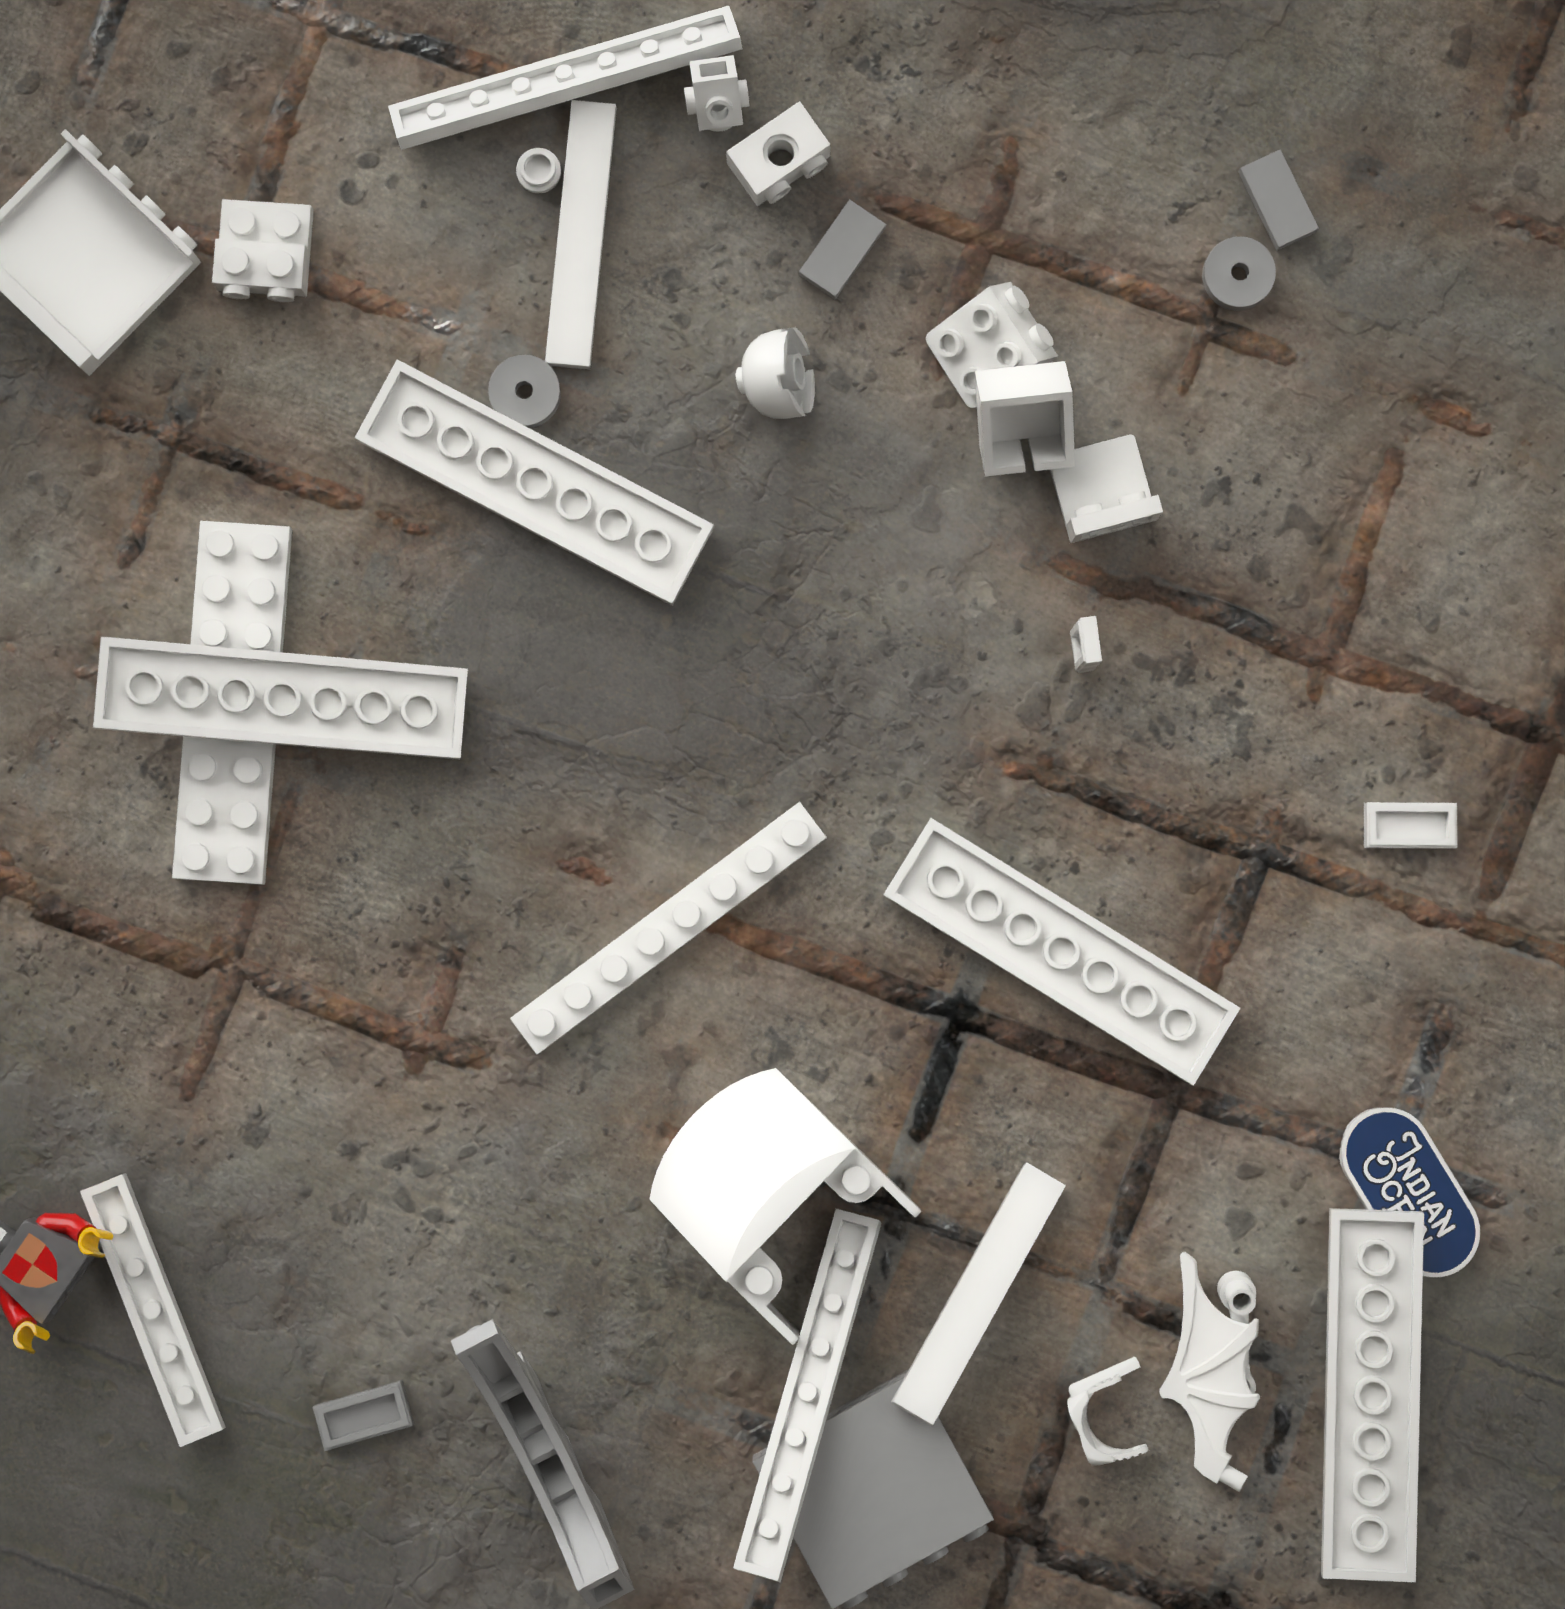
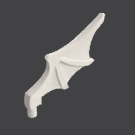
[1160,1252,1260,1492]

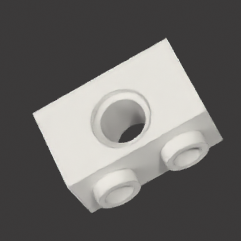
[726,101,831,206]

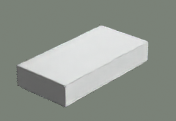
[1070,616,1102,673]
[1364,802,1457,849]

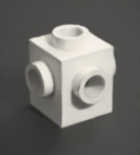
[684,55,750,132]

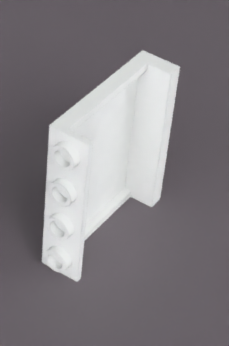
[0,129,201,376]

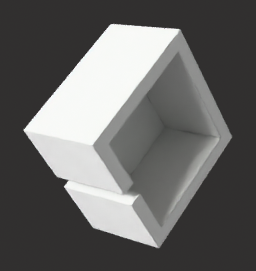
[975,361,1075,477]

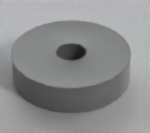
[1202,237,1276,311]
[488,355,561,428]

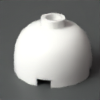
[736,327,815,419]

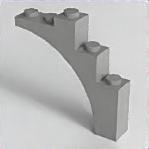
[451,1319,635,1609]

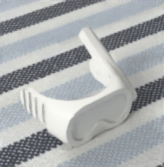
[1067,1357,1148,1466]

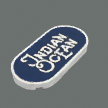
[1339,1107,1480,1277]

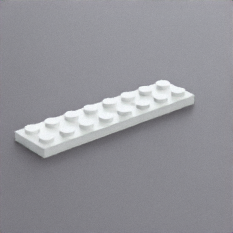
[355,360,714,606]
[172,521,292,885]
[93,637,468,760]
[883,818,1240,1086]
[1321,1208,1424,1582]

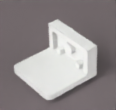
[926,282,1058,408]

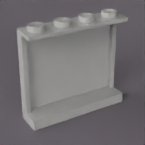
[752,1369,994,1609]

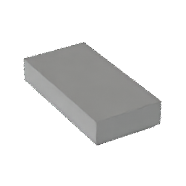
[1238,149,1319,251]
[799,199,886,300]
[313,1380,414,1451]

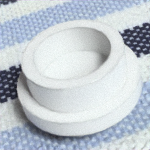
[516,148,561,193]

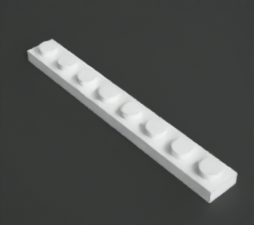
[388,6,742,150]
[510,802,827,1054]
[733,1209,881,1582]

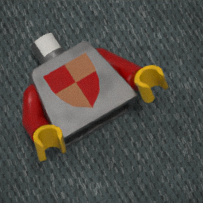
[0,1212,113,1354]

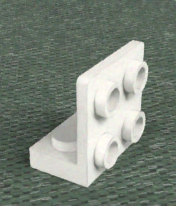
[1050,434,1163,543]

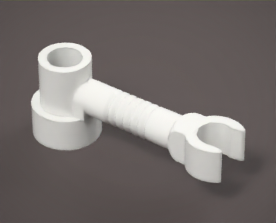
[1217,1271,1256,1393]

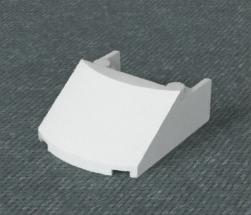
[650,1068,922,1345]

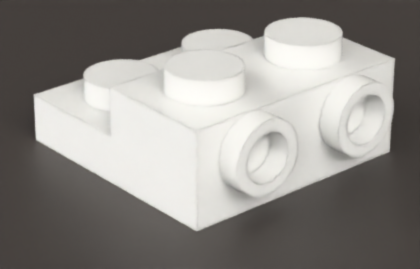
[212,199,314,302]

